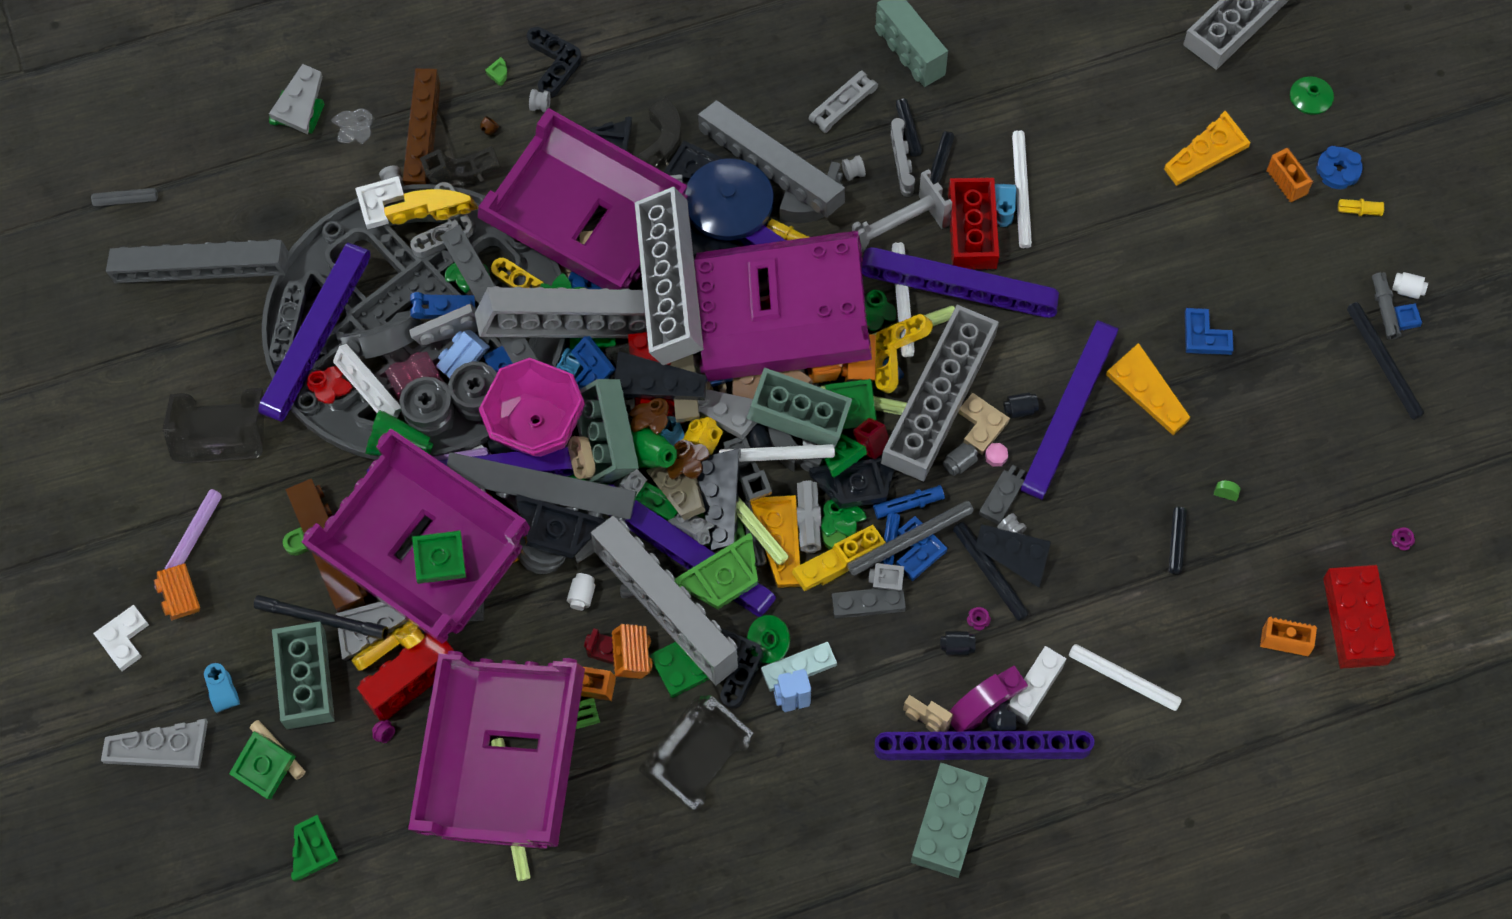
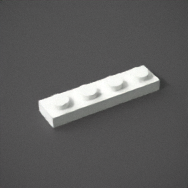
[333,344,401,418]

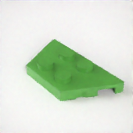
[674,533,758,609]

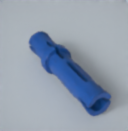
[873,485,945,519]

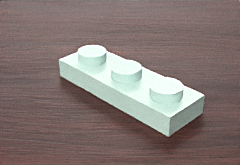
[761,642,837,692]

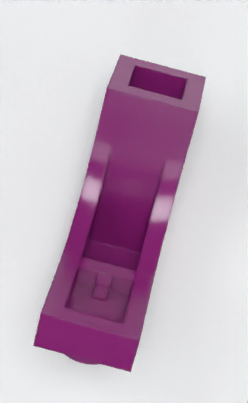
[950,666,1028,732]

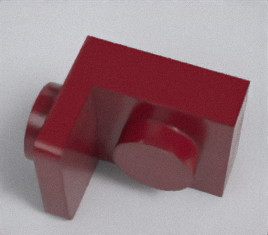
[584,628,614,665]

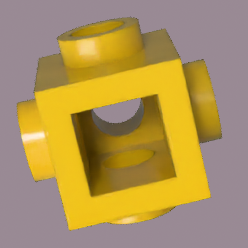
[682,417,723,455]

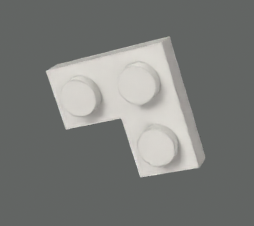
[355,176,404,230]
[93,605,149,671]

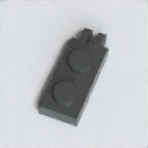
[979,465,1025,525]

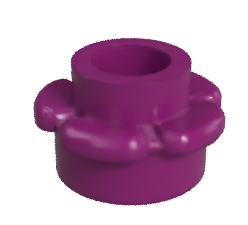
[1391,527,1415,550]
[967,607,991,630]
[372,720,395,743]

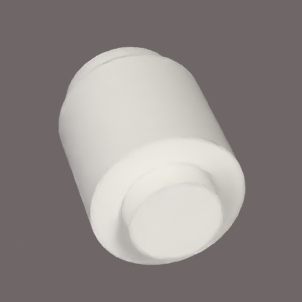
[1392,272,1428,299]
[567,573,596,611]

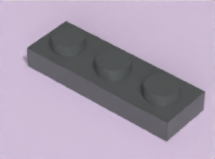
[832,586,906,619]

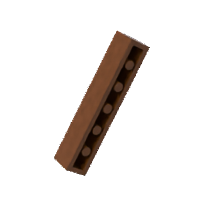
[403,68,441,186]
[285,478,367,613]

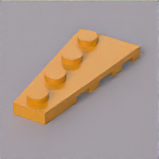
[1164,110,1250,186]
[1106,343,1190,435]
[750,495,801,588]

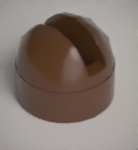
[480,116,499,135]

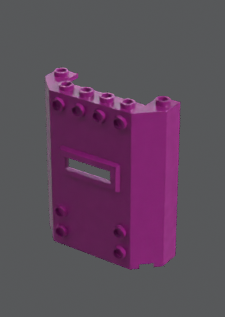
[478,108,688,290]
[694,231,872,381]
[301,428,530,644]
[408,651,585,849]

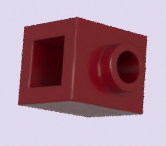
[853,418,889,459]

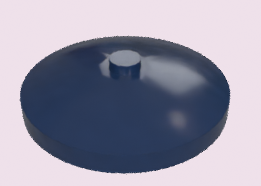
[685,159,773,240]

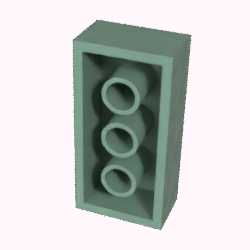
[875,0,948,87]
[746,367,852,447]
[577,379,639,483]
[272,621,335,730]
[911,763,988,878]

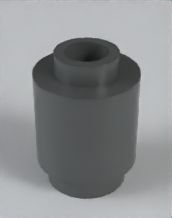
[943,443,978,476]

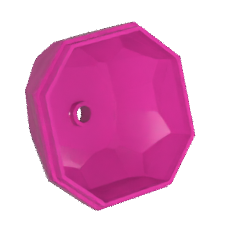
[479,358,585,457]

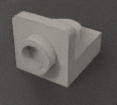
[613,469,647,496]
[868,563,904,591]

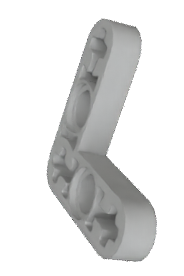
[410,182,473,258]

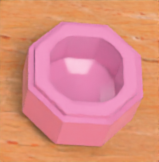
[985,443,1008,467]

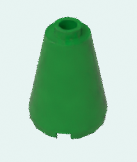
[365,410,433,456]
[630,425,677,468]

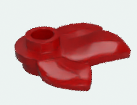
[307,366,352,404]

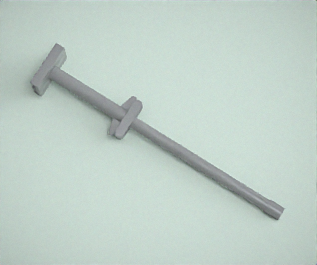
[759,169,952,294]

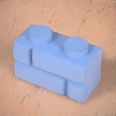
[436,330,490,378]
[774,669,811,712]

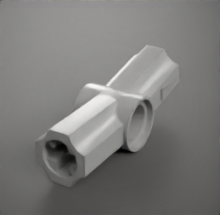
[797,481,821,553]

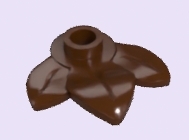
[629,398,669,435]
[667,440,710,480]

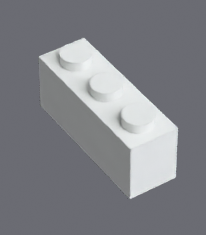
[1007,646,1066,726]

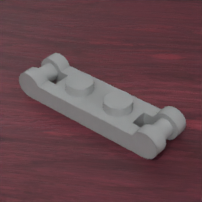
[809,71,878,133]
[891,118,915,197]

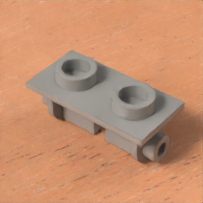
[668,513,714,545]

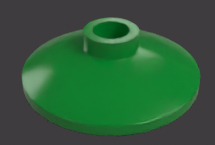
[1290,76,1334,115]
[747,615,790,663]

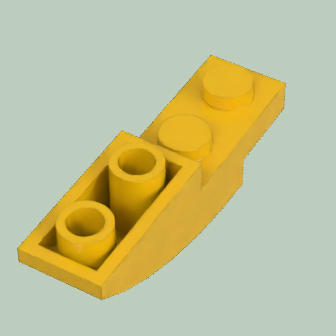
[384,189,478,224]
[792,525,886,592]

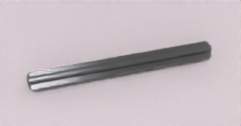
[847,501,974,575]

